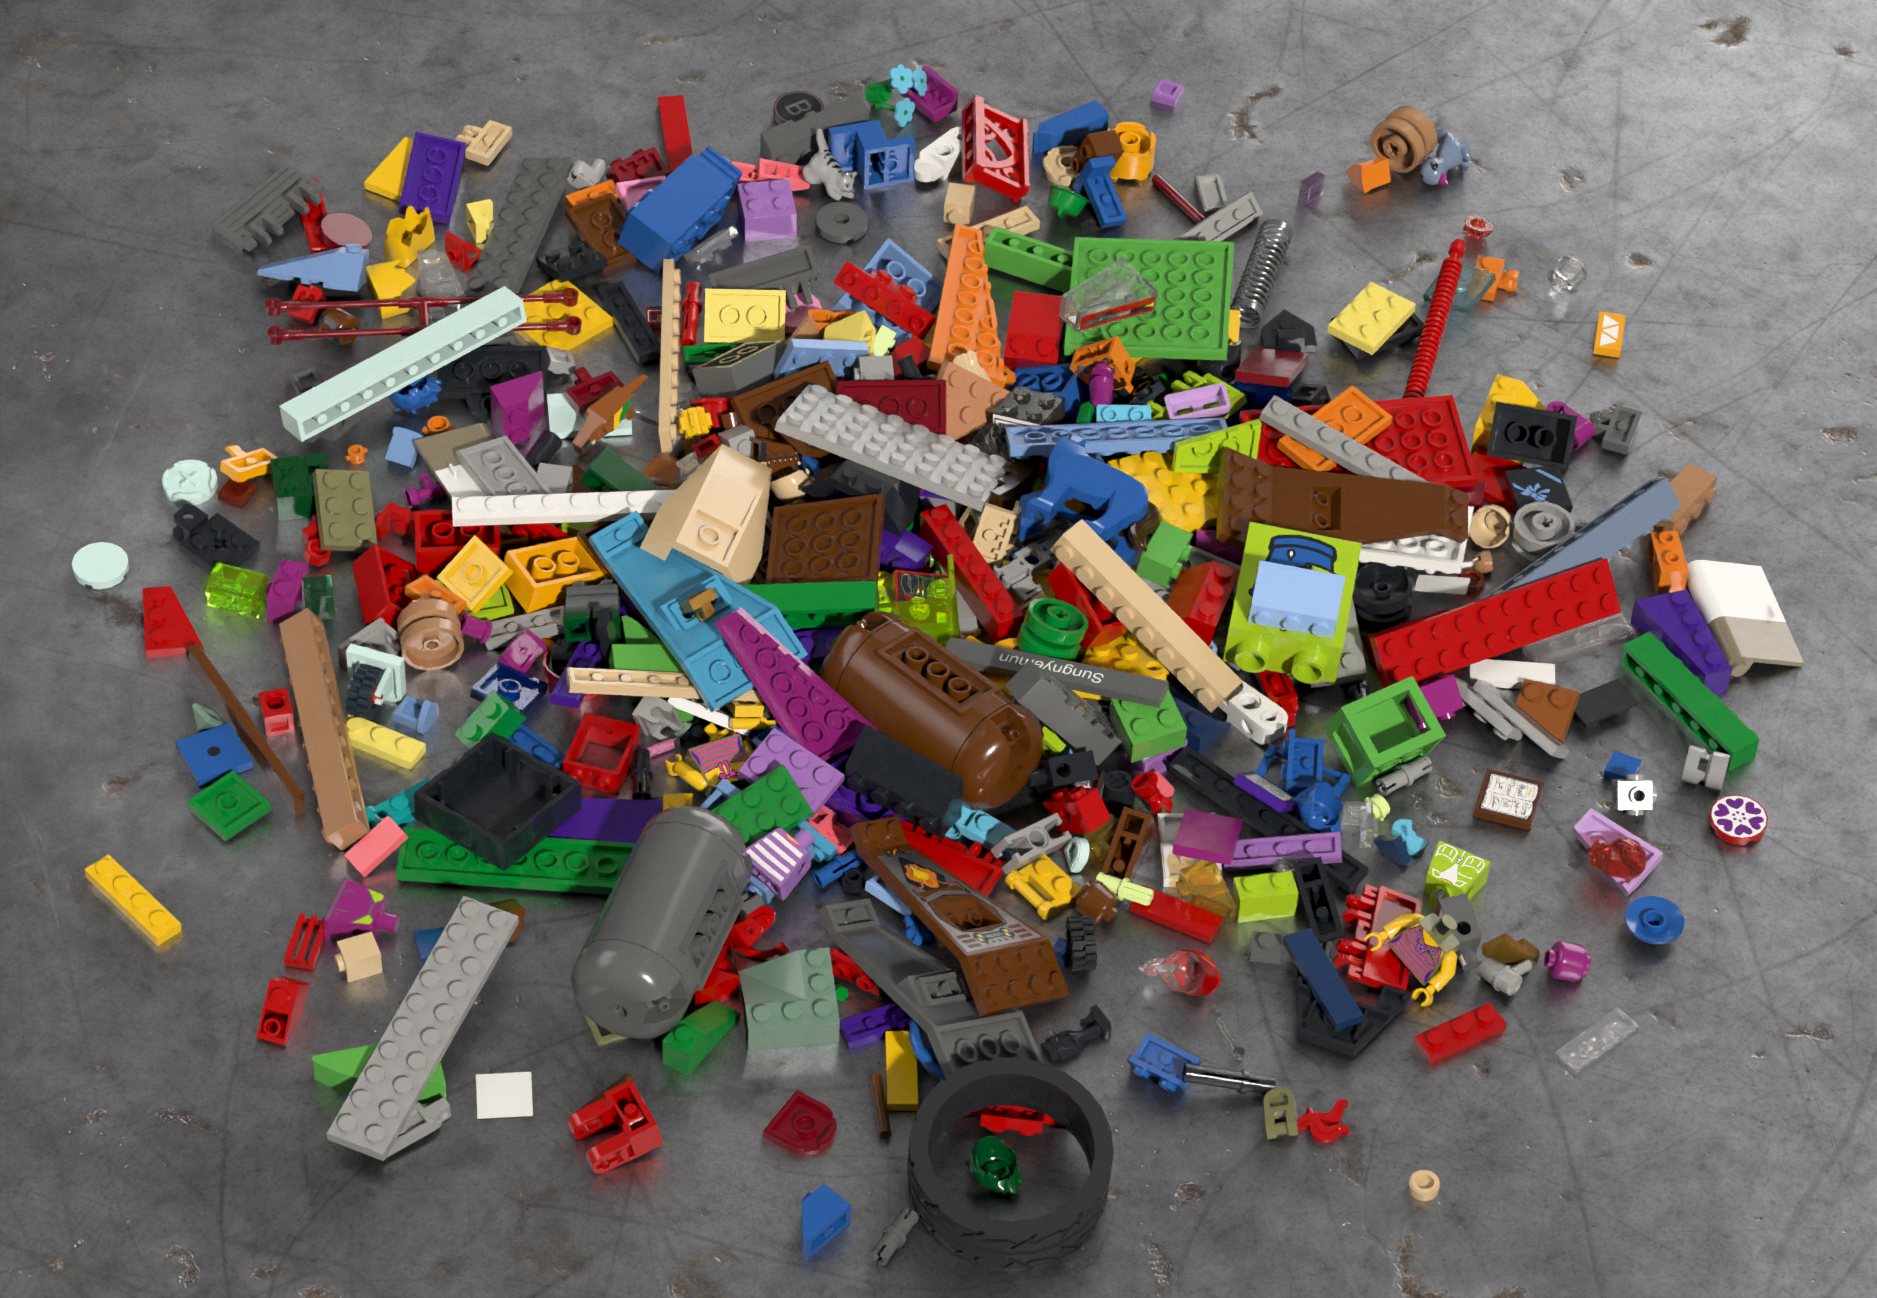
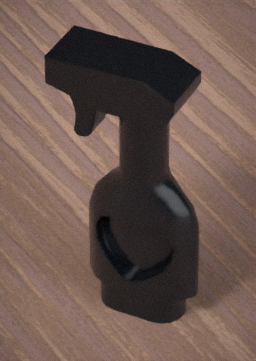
[1040,1005,1112,1062]

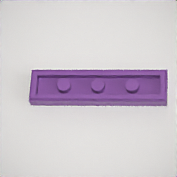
[1224,832,1342,871]

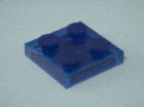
[470,662,549,715]

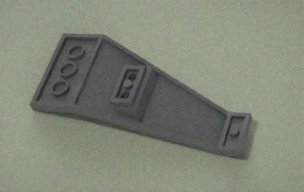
[819,898,1044,1079]

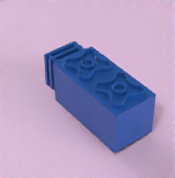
[617,146,743,275]

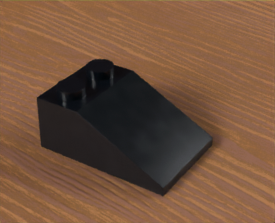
[1486,402,1578,470]

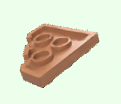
[936,361,1012,441]

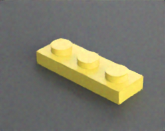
[345,715,426,771]

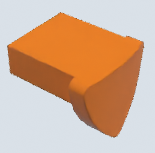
[1346,155,1391,193]

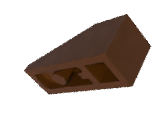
[1102,807,1155,882]

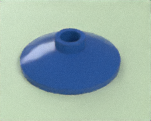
[1625,896,1685,944]

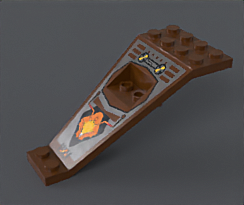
[849,816,1070,1017]

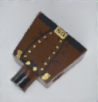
[750,437,803,492]

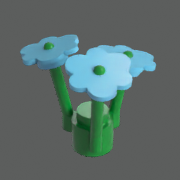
[865,64,928,127]

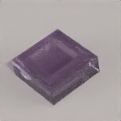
[1298,171,1325,206]

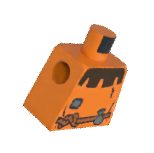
[1070,336,1135,397]

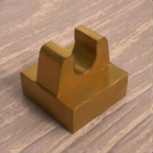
[679,587,718,622]

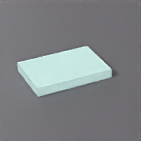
[547,393,632,439]

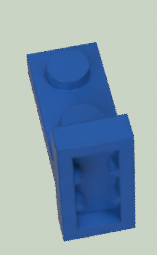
[1073,155,1128,228]

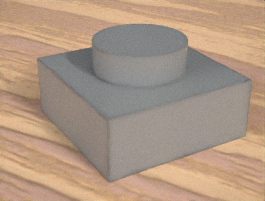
[546,346,576,375]

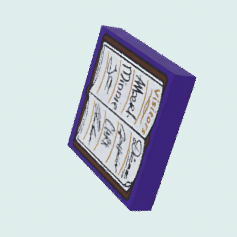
[1233,771,1298,813]

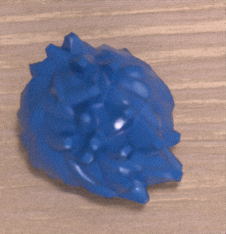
[389,375,442,414]
[1293,782,1343,834]

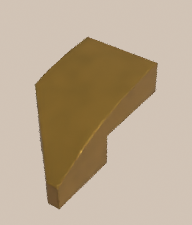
[1482,933,1540,965]

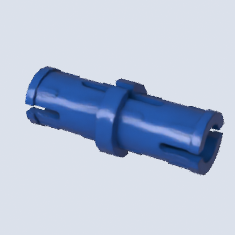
[812,848,865,888]

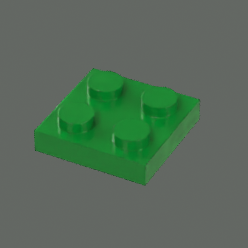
[187,771,271,841]

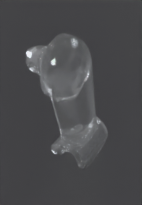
[676,451,702,483]

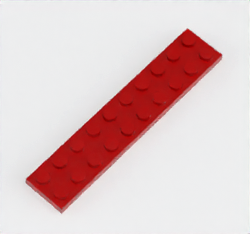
[1369,558,1621,689]

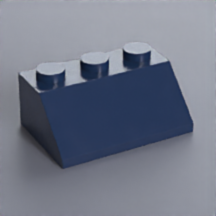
[1169,688,1231,756]

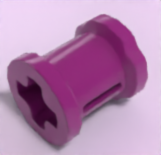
[459,611,492,644]

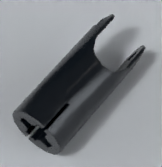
[525,431,562,473]

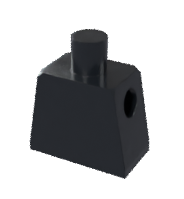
[1026,750,1099,794]

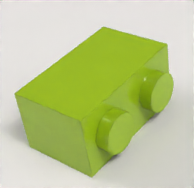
[1231,871,1298,923]

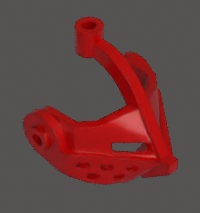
[723,905,790,959]

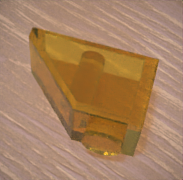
[1176,860,1237,922]

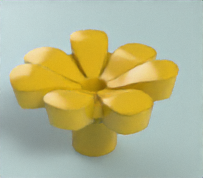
[704,723,737,742]

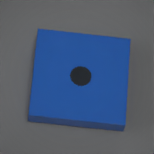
[176,722,253,787]

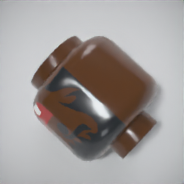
[319,308,359,347]

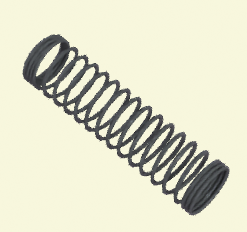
[1230,219,1293,329]

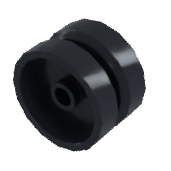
[1352,562,1414,632]

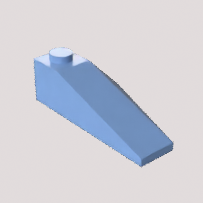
[257,244,369,292]

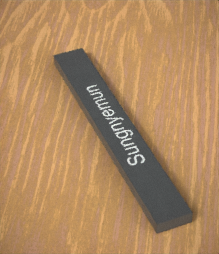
[945,637,1169,708]

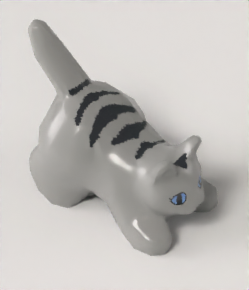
[803,128,857,200]

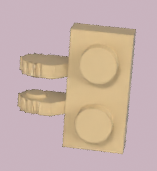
[455,120,513,166]

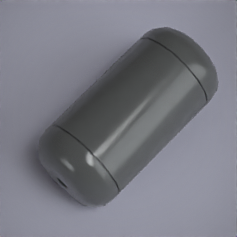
[571,806,753,1040]

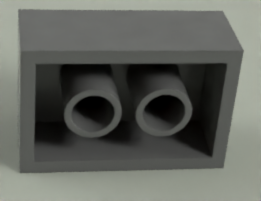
[692,340,786,399]

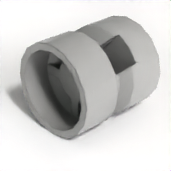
[1681,745,1730,791]

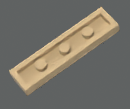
[937,206,1040,260]

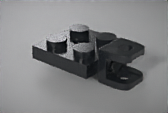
[173,504,260,581]

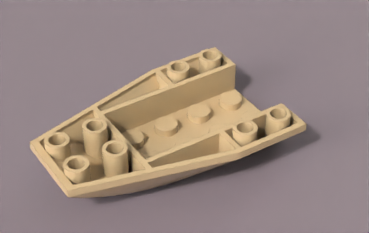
[640,444,772,585]

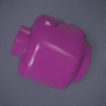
[1544,941,1591,982]

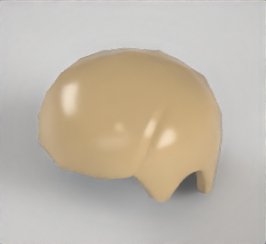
[770,469,812,503]
[1469,504,1513,549]

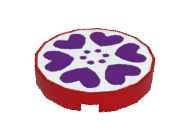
[1709,795,1768,845]

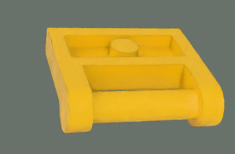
[1005,854,1081,920]

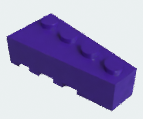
[828,490,934,574]
[1630,589,1732,694]

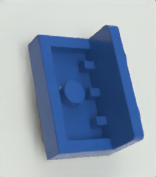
[1281,729,1324,793]
[1127,1032,1202,1093]

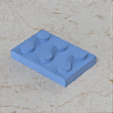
[773,339,869,381]

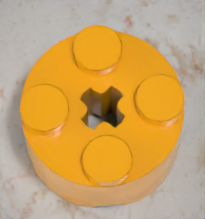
[1107,122,1156,181]

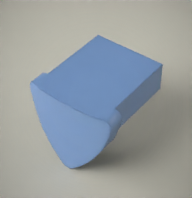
[385,427,425,469]
[393,695,439,734]

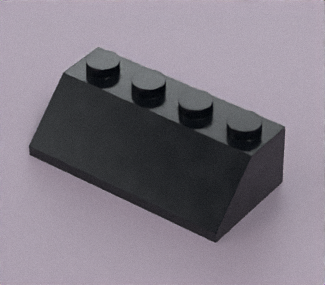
[845,725,964,838]

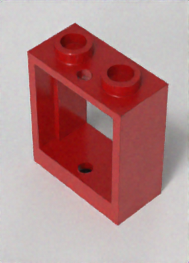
[563,712,641,795]

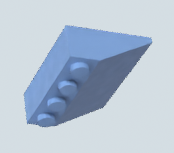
[830,238,943,353]

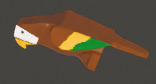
[572,374,648,456]

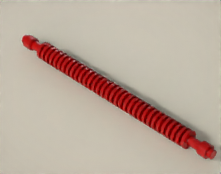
[1402,239,1466,399]

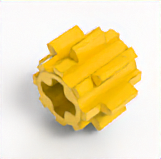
[677,406,713,440]

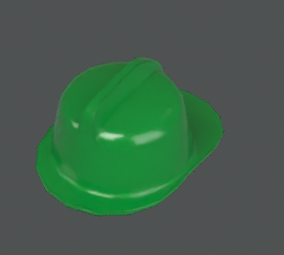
[1048,185,1090,219]

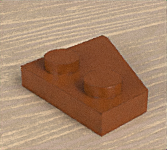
[1516,679,1580,744]

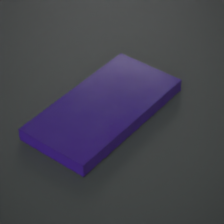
[398,131,466,224]
[547,798,662,843]

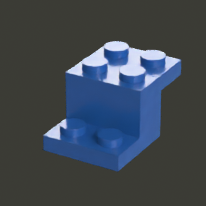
[828,120,915,190]

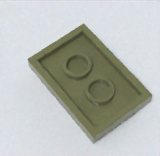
[312,469,377,552]

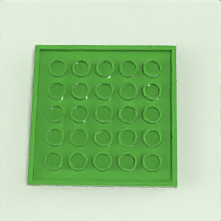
[1064,237,1234,361]

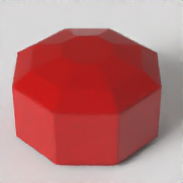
[303,538,332,567]

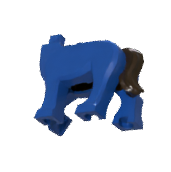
[1019,434,1161,567]

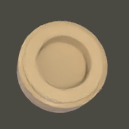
[1408,1170,1440,1201]

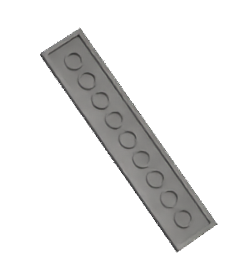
[327,896,519,1161]

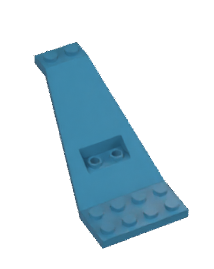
[588,510,808,713]

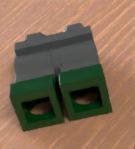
[563,579,621,642]

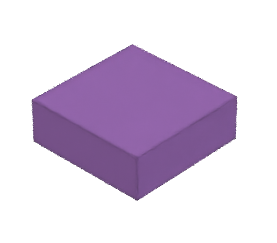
[1151,79,1184,108]

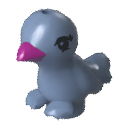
[1420,127,1471,185]

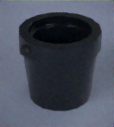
[1099,770,1135,818]

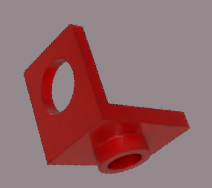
[444,231,483,272]

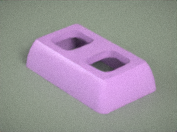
[1164,383,1231,420]

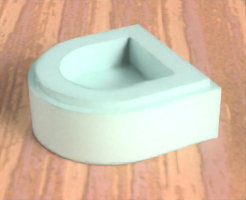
[1064,837,1090,873]

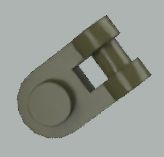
[1263,1087,1299,1140]

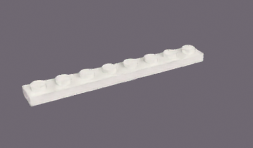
[452,490,676,526]

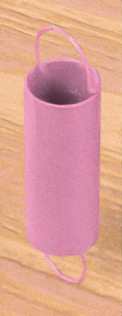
[643,738,680,758]

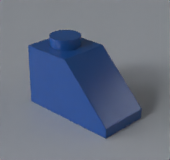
[801,1183,851,1260]

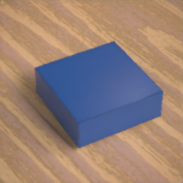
[1604,750,1642,779]

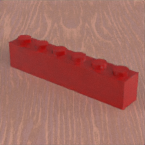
[920,504,1024,644]

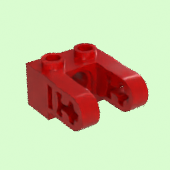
[567,1079,663,1174]

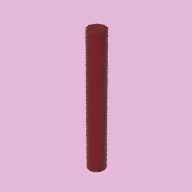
[1151,174,1206,224]

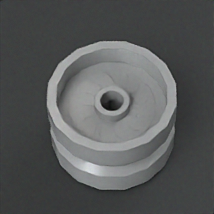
[1509,502,1575,568]

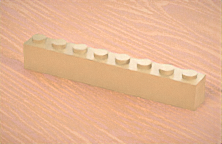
[1050,519,1243,712]

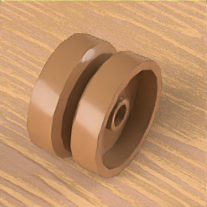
[1371,106,1437,173]
[397,599,464,671]

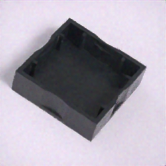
[414,732,582,871]

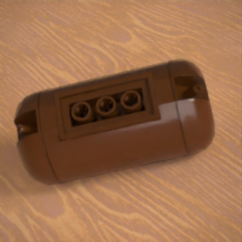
[819,611,1044,811]

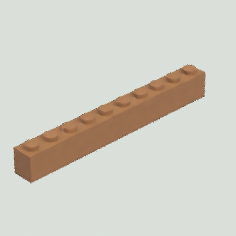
[279,608,370,851]

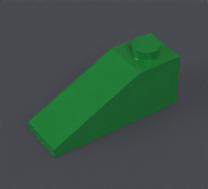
[663,1000,740,1077]

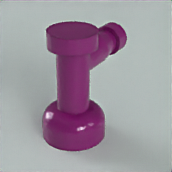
[404,472,447,509]

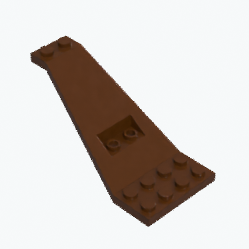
[1216,447,1468,550]

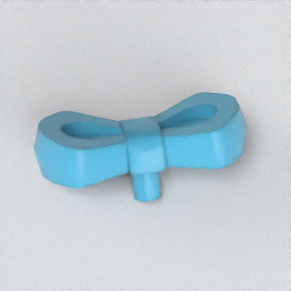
[1391,819,1428,856]

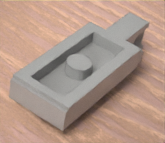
[385,1097,451,1159]

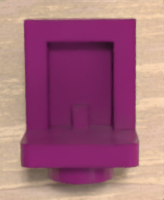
[497,629,547,680]

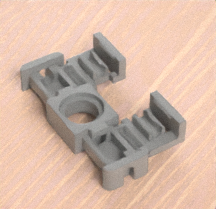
[993,529,1063,606]

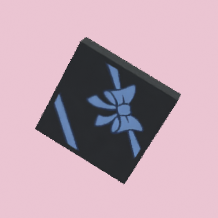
[1504,465,1573,513]

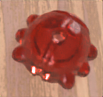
[1463,215,1494,239]

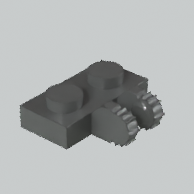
[1589,405,1642,455]

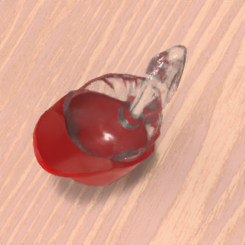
[1138,949,1221,996]

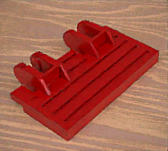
[901,820,1007,897]
[1333,884,1423,991]

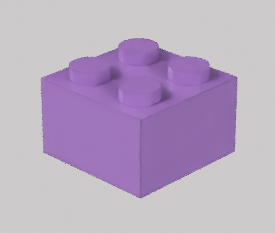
[737,179,797,242]

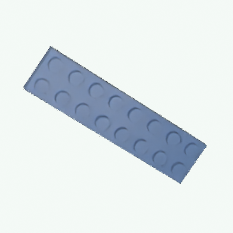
[1005,418,1228,459]

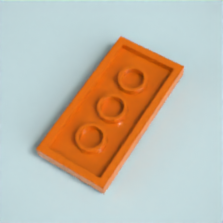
[1277,385,1393,472]

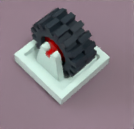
[345,643,407,720]

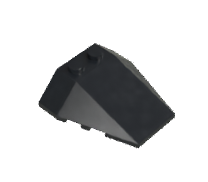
[802,457,921,537]

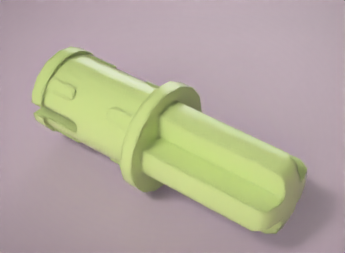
[1095,872,1154,906]

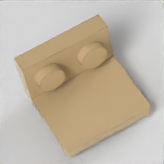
[973,500,1020,567]

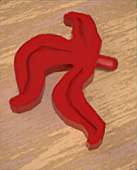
[1297,1099,1350,1143]

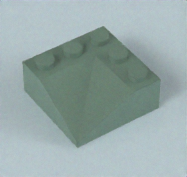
[738,947,840,1051]

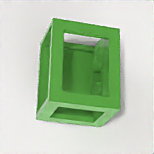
[1323,676,1446,787]

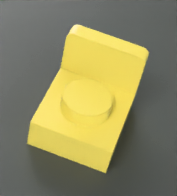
[466,199,493,244]

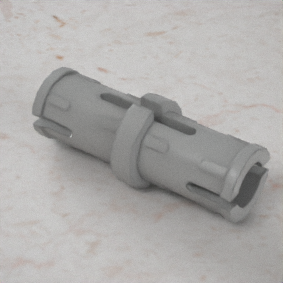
[1376,755,1433,796]

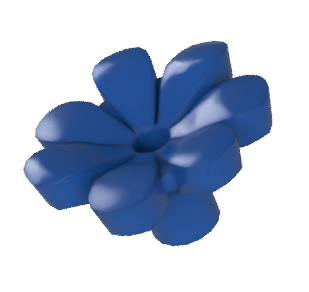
[903,912,934,946]

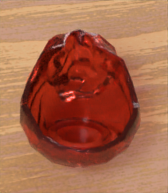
[1587,838,1647,880]

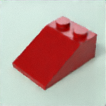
[1004,291,1067,369]

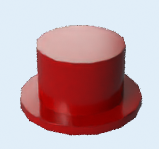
[690,398,732,432]

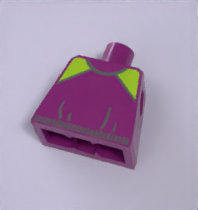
[324,878,400,941]

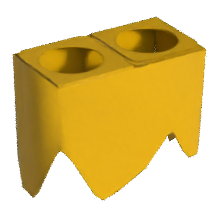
[384,206,435,269]
[365,259,417,319]

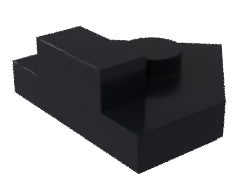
[1261,309,1317,352]
[1116,373,1166,405]

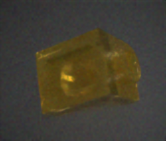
[1085,814,1119,866]

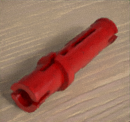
[679,281,703,348]

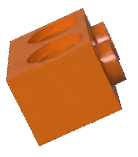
[1646,531,1689,595]

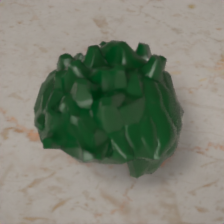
[965,1135,1024,1195]

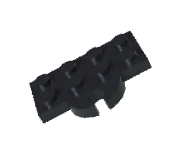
[437,346,547,421]

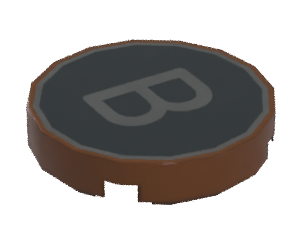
[773,91,824,125]

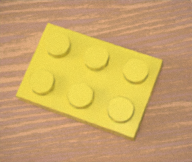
[1327,282,1416,355]
[704,289,786,344]

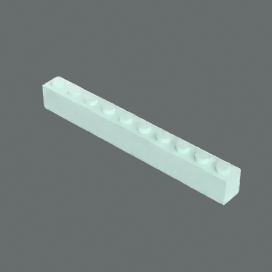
[279,286,527,442]

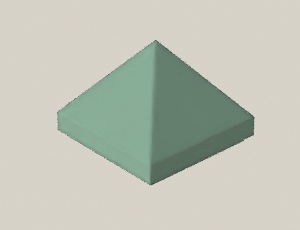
[192,703,225,731]

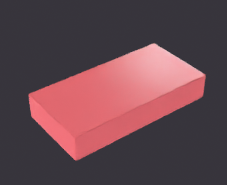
[344,816,409,877]

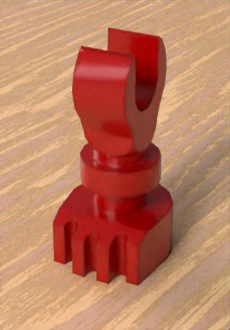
[1131,771,1173,817]

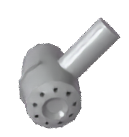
[1478,957,1532,996]

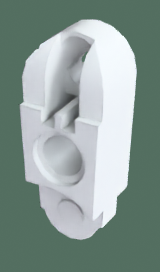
[914,127,962,182]
[1218,681,1288,745]

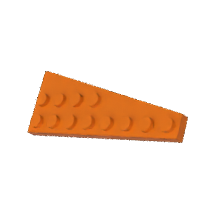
[927,223,1007,388]

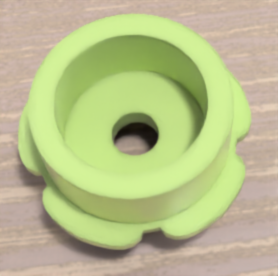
[1363,794,1390,822]

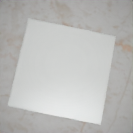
[476,1072,533,1119]

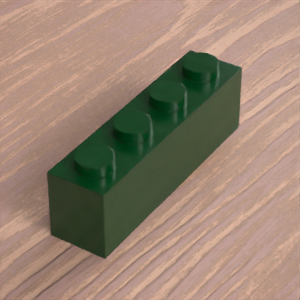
[580,447,664,492]

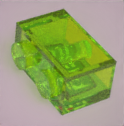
[204,562,270,618]

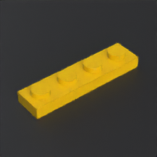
[84,854,182,946]

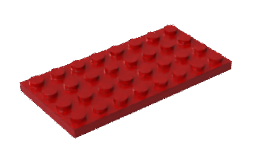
[1239,395,1478,488]

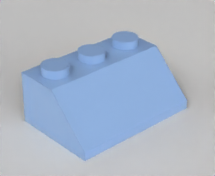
[1248,560,1345,638]

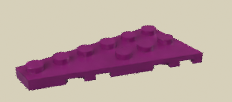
[715,607,879,761]

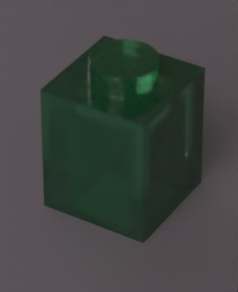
[303,575,335,620]

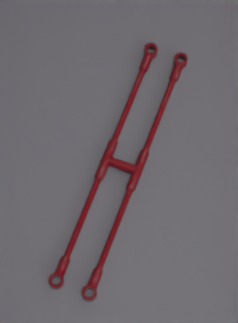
[265,288,582,345]

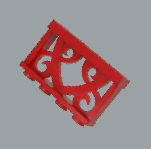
[962,94,1031,204]

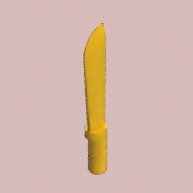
[729,717,780,729]

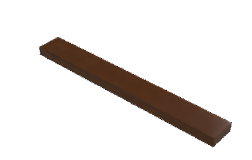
[188,644,305,817]

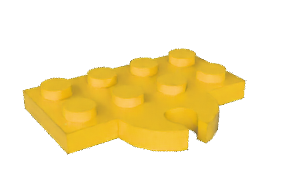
[1072,632,1169,701]

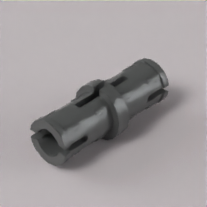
[869,1207,919,1266]

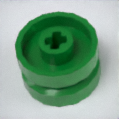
[1016,597,1088,662]

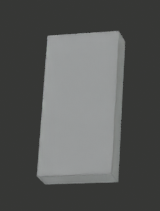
[1194,174,1229,217]

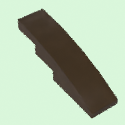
[988,455,1042,511]

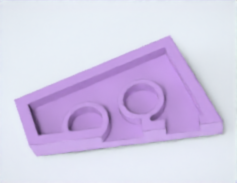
[1573,808,1663,898]

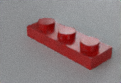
[1413,1002,1507,1064]

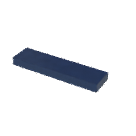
[1282,928,1363,1031]

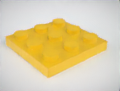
[515,279,613,351]

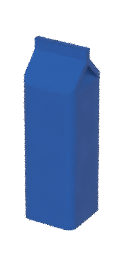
[1032,100,1109,154]

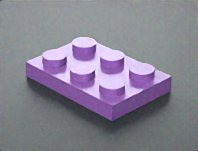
[738,728,845,823]

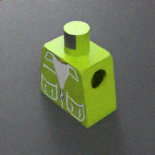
[1424,840,1491,909]

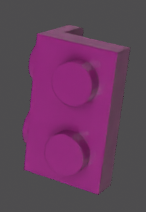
[901,65,958,122]

